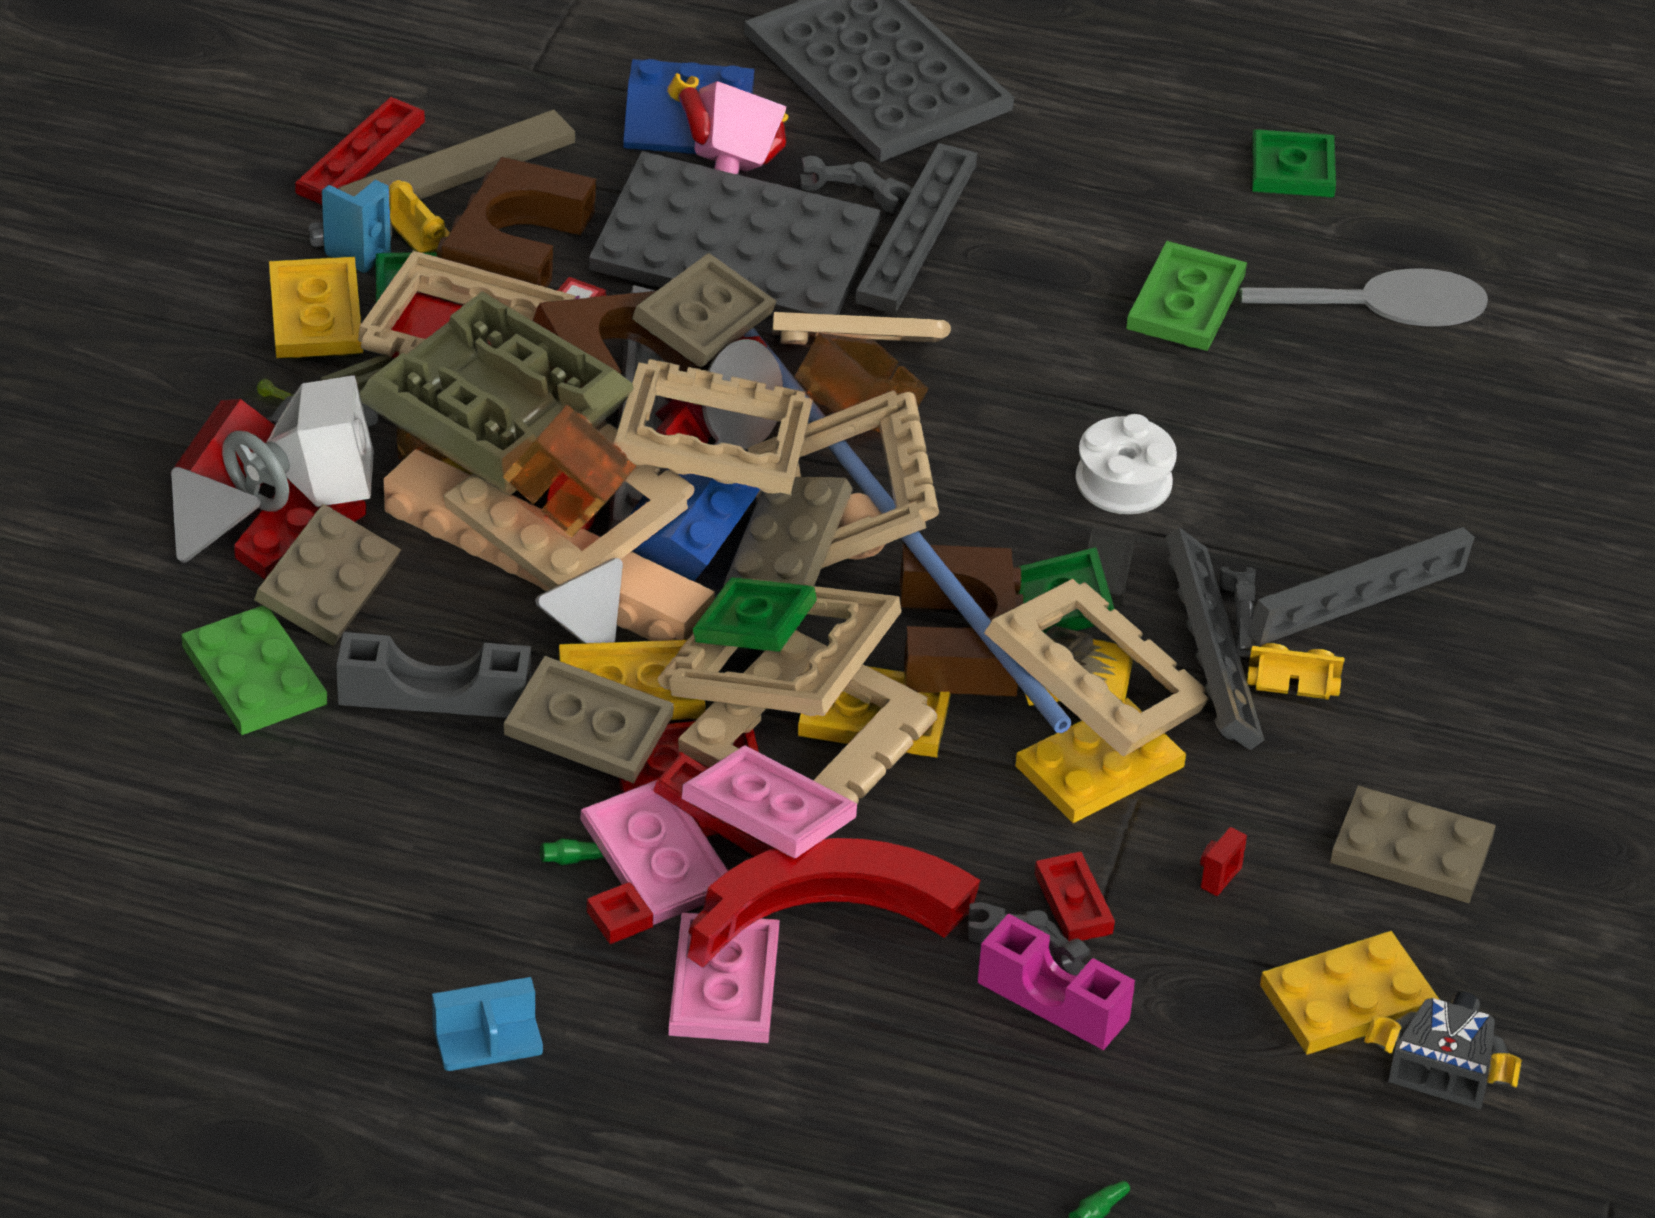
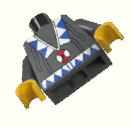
[1364,991,1522,1110]

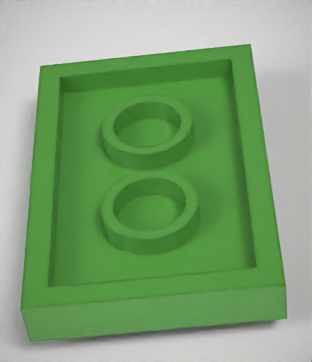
[1126,241,1247,351]
[182,605,327,735]

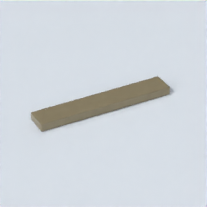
[338,110,575,200]

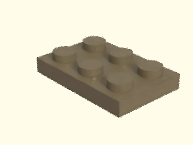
[632,253,777,368]
[724,477,853,586]
[254,504,401,646]
[504,656,674,783]
[1330,786,1496,904]

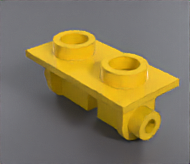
[389,180,450,252]
[1247,643,1344,700]

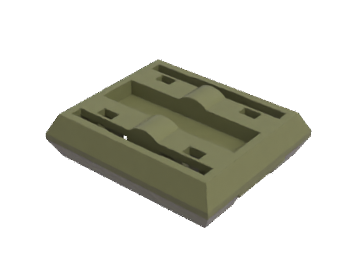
[359,291,634,496]

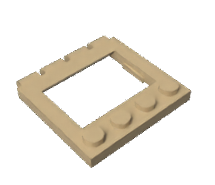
[358,251,575,357]
[772,312,951,345]
[612,359,813,495]
[748,390,939,569]
[443,420,694,589]
[658,579,902,716]
[984,579,1209,757]
[678,630,937,804]

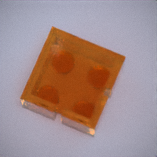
[795,333,929,433]
[503,405,637,538]

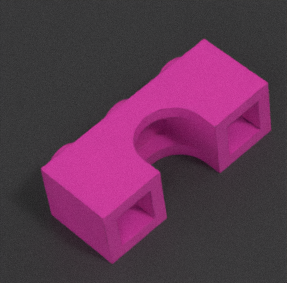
[978,913,1135,1050]

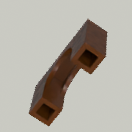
[436,157,596,288]
[533,291,714,383]
[899,544,1023,696]

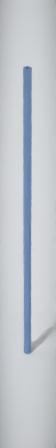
[744,327,1071,733]

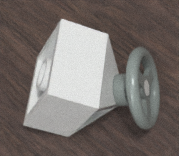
[222,375,374,512]

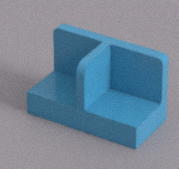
[322,180,391,274]
[432,977,543,1071]

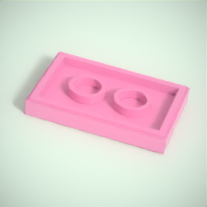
[682,745,857,858]
[580,780,728,925]
[669,913,780,1043]

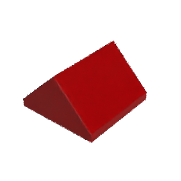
[171,399,275,489]

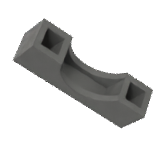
[337,632,531,718]

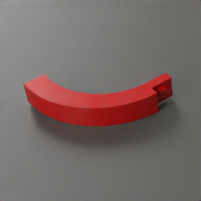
[687,838,980,968]

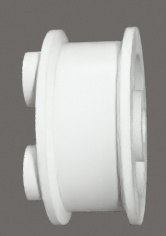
[1075,414,1177,514]

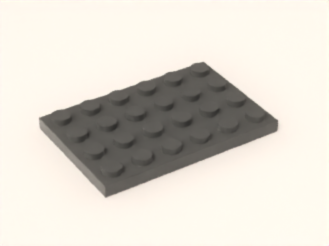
[744,0,1014,162]
[589,151,880,316]

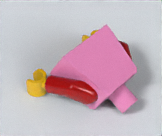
[667,73,788,174]

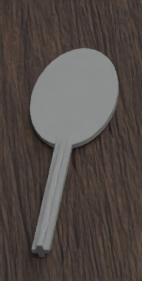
[1239,268,1488,326]
[702,339,783,451]

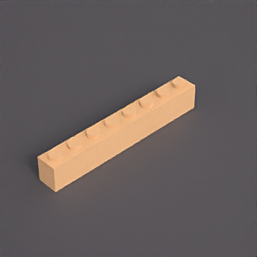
[383,449,715,641]

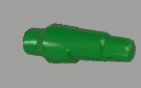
[540,838,605,866]
[1068,1181,1130,1218]

